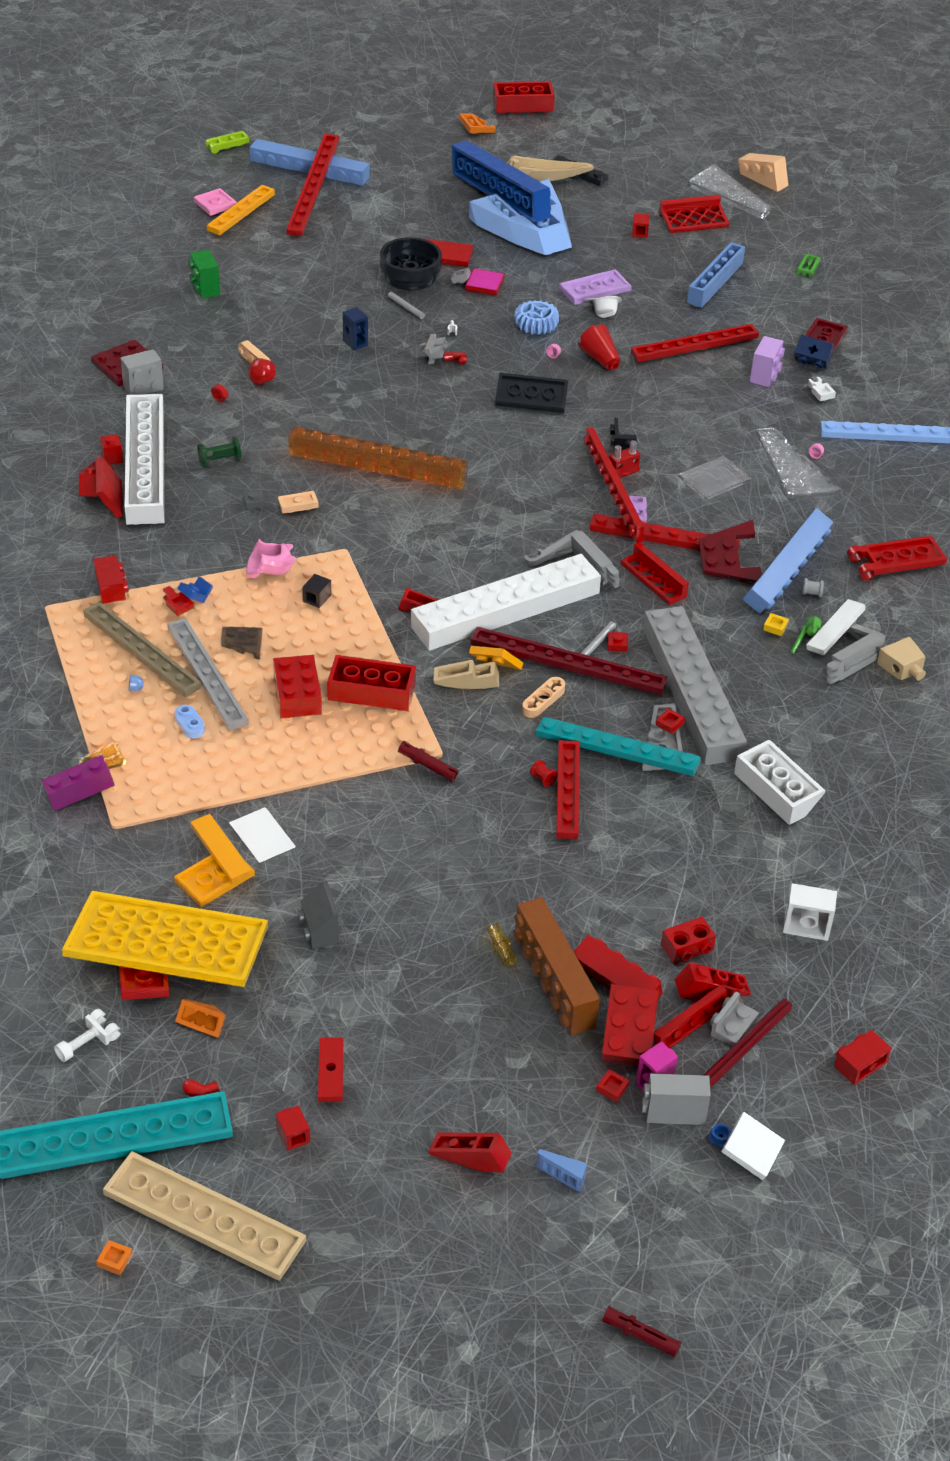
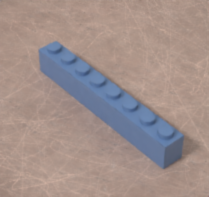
[250,139,370,186]
[742,508,833,614]

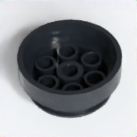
[380,237,442,291]

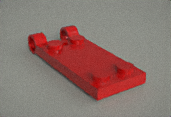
[847,536,947,581]

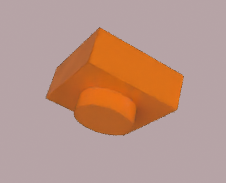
[96,1240,133,1276]

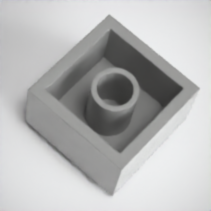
[121,349,164,395]

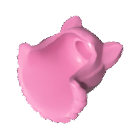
[246,539,296,578]

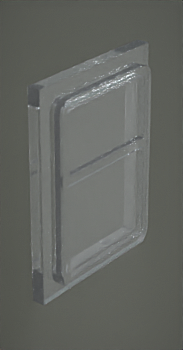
[678,456,751,500]

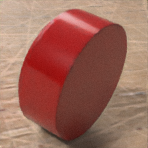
[211,384,229,402]

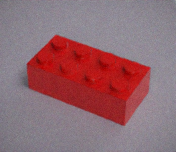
[493,81,555,114]
[327,655,416,711]

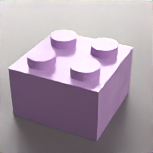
[750,336,785,387]

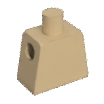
[877,637,926,681]

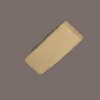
[434,660,499,689]

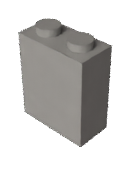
[642,1074,711,1125]

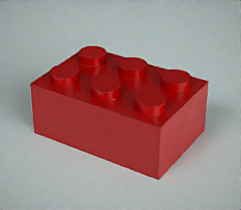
[273,655,322,718]
[601,984,659,1066]

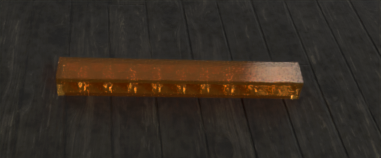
[288,426,468,489]

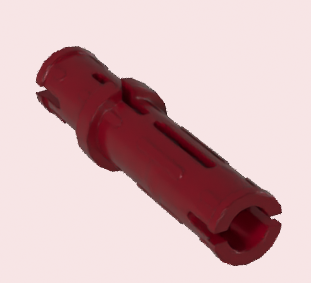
[398,741,459,782]
[602,1306,682,1358]

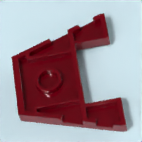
[699,520,762,583]

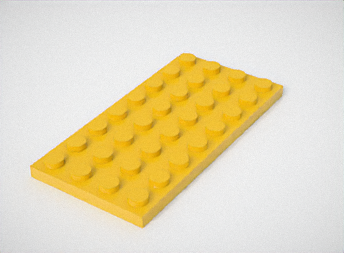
[62,891,268,987]

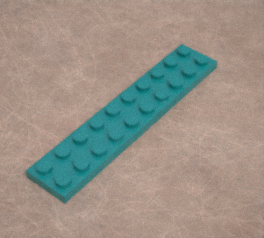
[0,1091,233,1179]

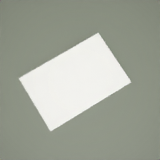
[229,807,296,863]

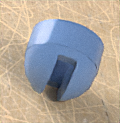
[129,675,144,692]

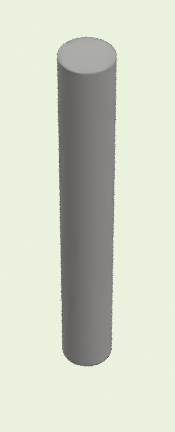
[388,292,425,319]
[580,621,616,656]

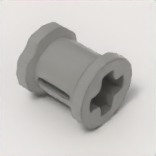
[802,578,824,598]

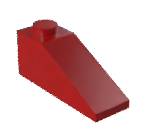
[428,1132,512,1173]

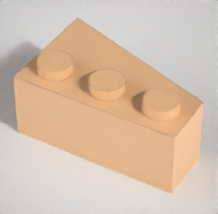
[738,153,789,192]

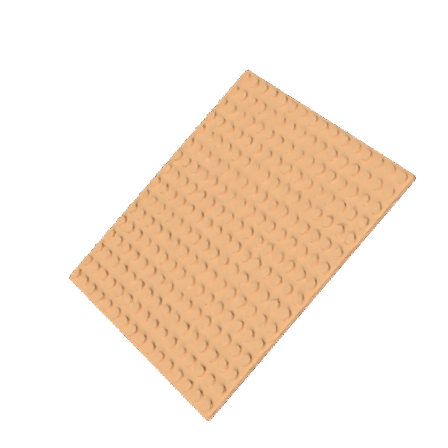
[45,549,443,829]

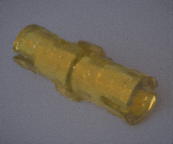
[487,923,517,966]

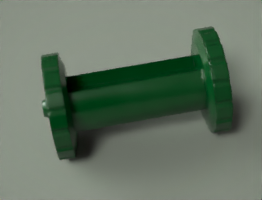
[197,437,242,468]

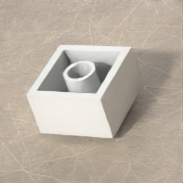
[783,883,837,941]

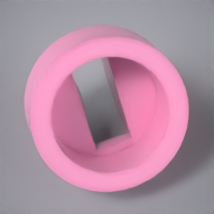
[546,344,561,358]
[809,443,824,459]

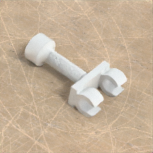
[54,1009,121,1062]

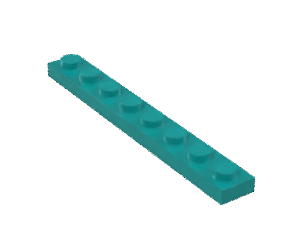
[536,717,701,776]

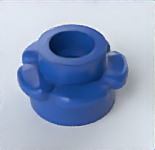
[709,1124,731,1147]

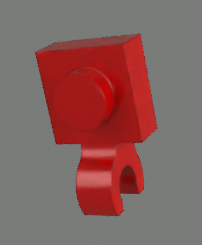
[163,586,194,616]

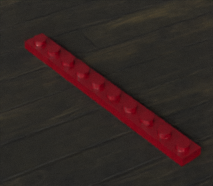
[471,627,668,695]

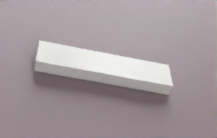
[806,599,865,655]

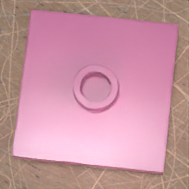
[194,188,237,216]

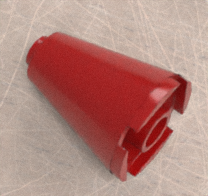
[578,324,621,370]

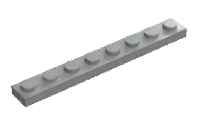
[167,618,248,731]

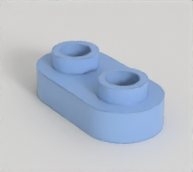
[175,705,205,739]

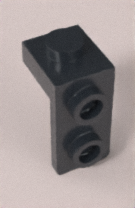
[610,418,637,452]

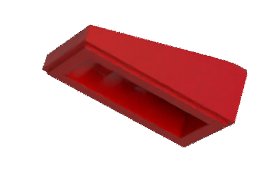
[398,588,438,612]

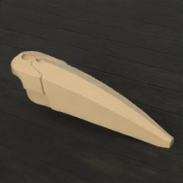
[507,156,594,182]

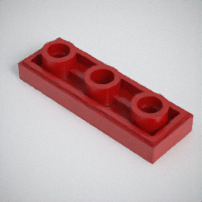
[318,1037,344,1102]

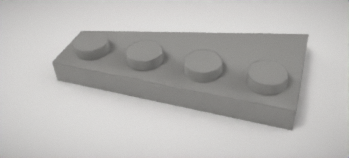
[643,704,683,771]

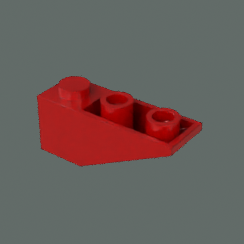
[79,462,98,497]
[674,962,751,1001]

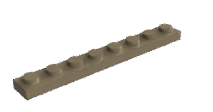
[83,602,201,697]

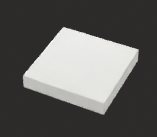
[721,1112,785,1180]

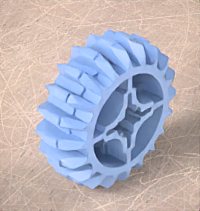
[514,300,559,335]

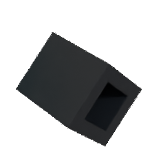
[302,574,332,608]

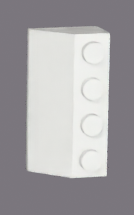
[734,740,825,825]

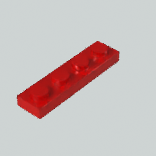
[654,985,727,1048]

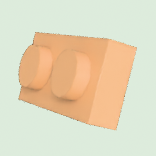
[278,491,318,514]

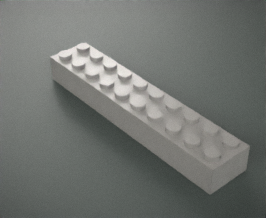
[643,606,747,765]

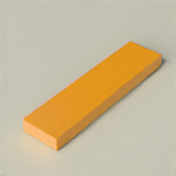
[190,814,252,883]

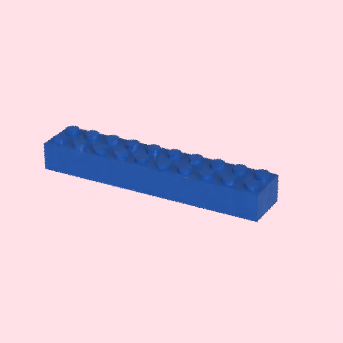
[451,141,551,223]

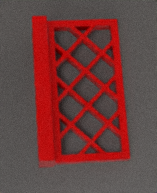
[658,195,729,233]

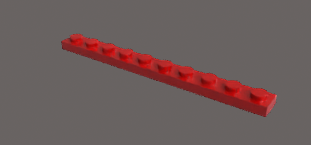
[286,134,339,236]
[583,427,644,543]

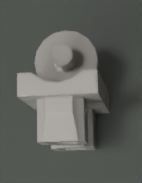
[418,333,447,365]

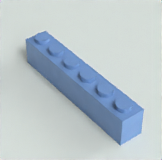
[687,242,745,308]

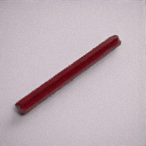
[703,999,792,1088]

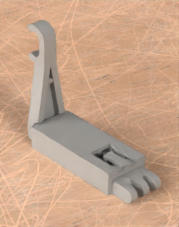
[525,530,620,588]
[826,621,885,684]

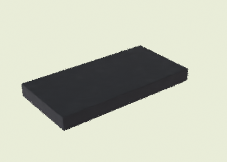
[495,373,568,413]

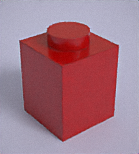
[632,213,649,238]
[100,434,123,465]
[276,1105,310,1151]

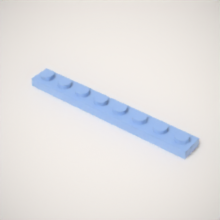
[820,421,950,444]

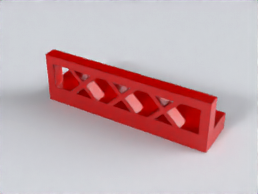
[621,542,689,606]

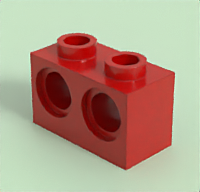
[661,916,716,964]

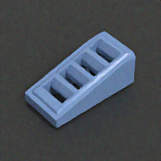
[536,1149,587,1192]

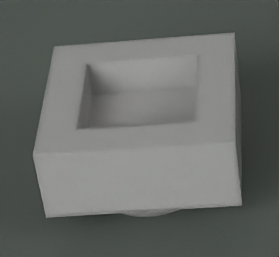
[451,267,471,284]

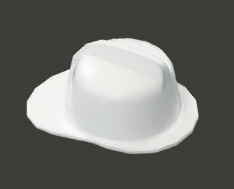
[584,296,622,318]

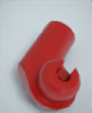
[443,352,467,364]
[182,1079,220,1097]

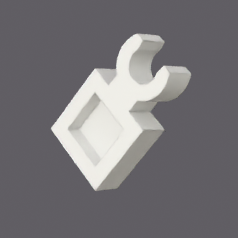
[808,377,836,401]

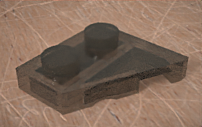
[221,627,263,660]

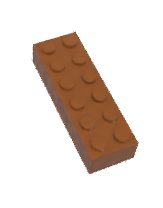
[513,897,600,1036]

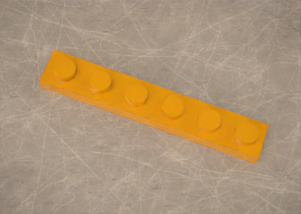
[207,185,275,235]

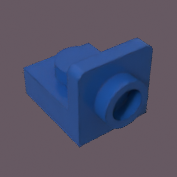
[177,577,213,603]

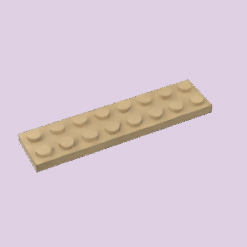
[103,1151,306,1281]

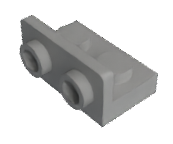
[710,992,759,1047]

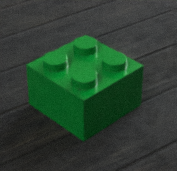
[188,249,220,298]

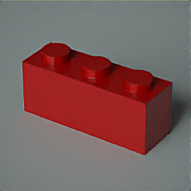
[93,555,129,604]

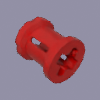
[529,760,558,787]

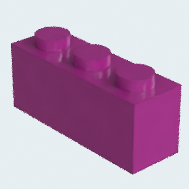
[41,755,115,811]

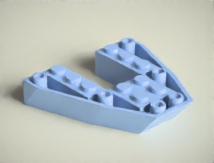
[469,179,572,255]

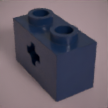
[343,307,368,350]
[794,335,834,369]

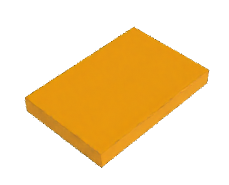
[174,855,255,907]

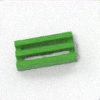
[796,254,821,278]

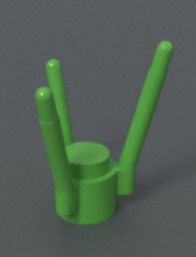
[791,616,822,654]

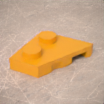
[469,646,523,670]

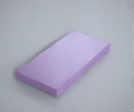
[559,269,631,305]

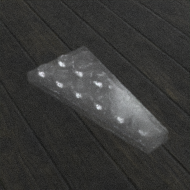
[687,164,772,219]
[757,427,841,500]

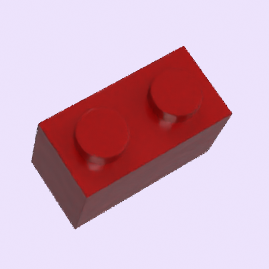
[834,1029,892,1085]

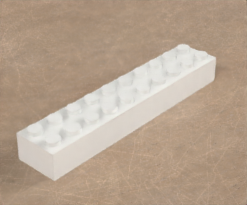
[125,394,165,525]
[411,554,601,651]

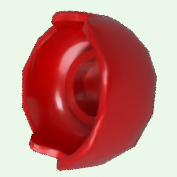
[248,358,276,385]

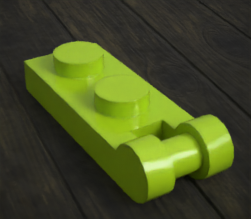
[205,131,250,154]

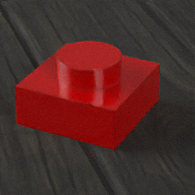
[608,632,628,652]
[656,708,685,734]
[596,1070,630,1103]

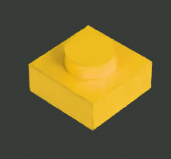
[763,613,789,636]

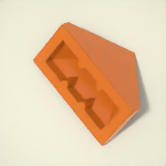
[175,999,226,1038]

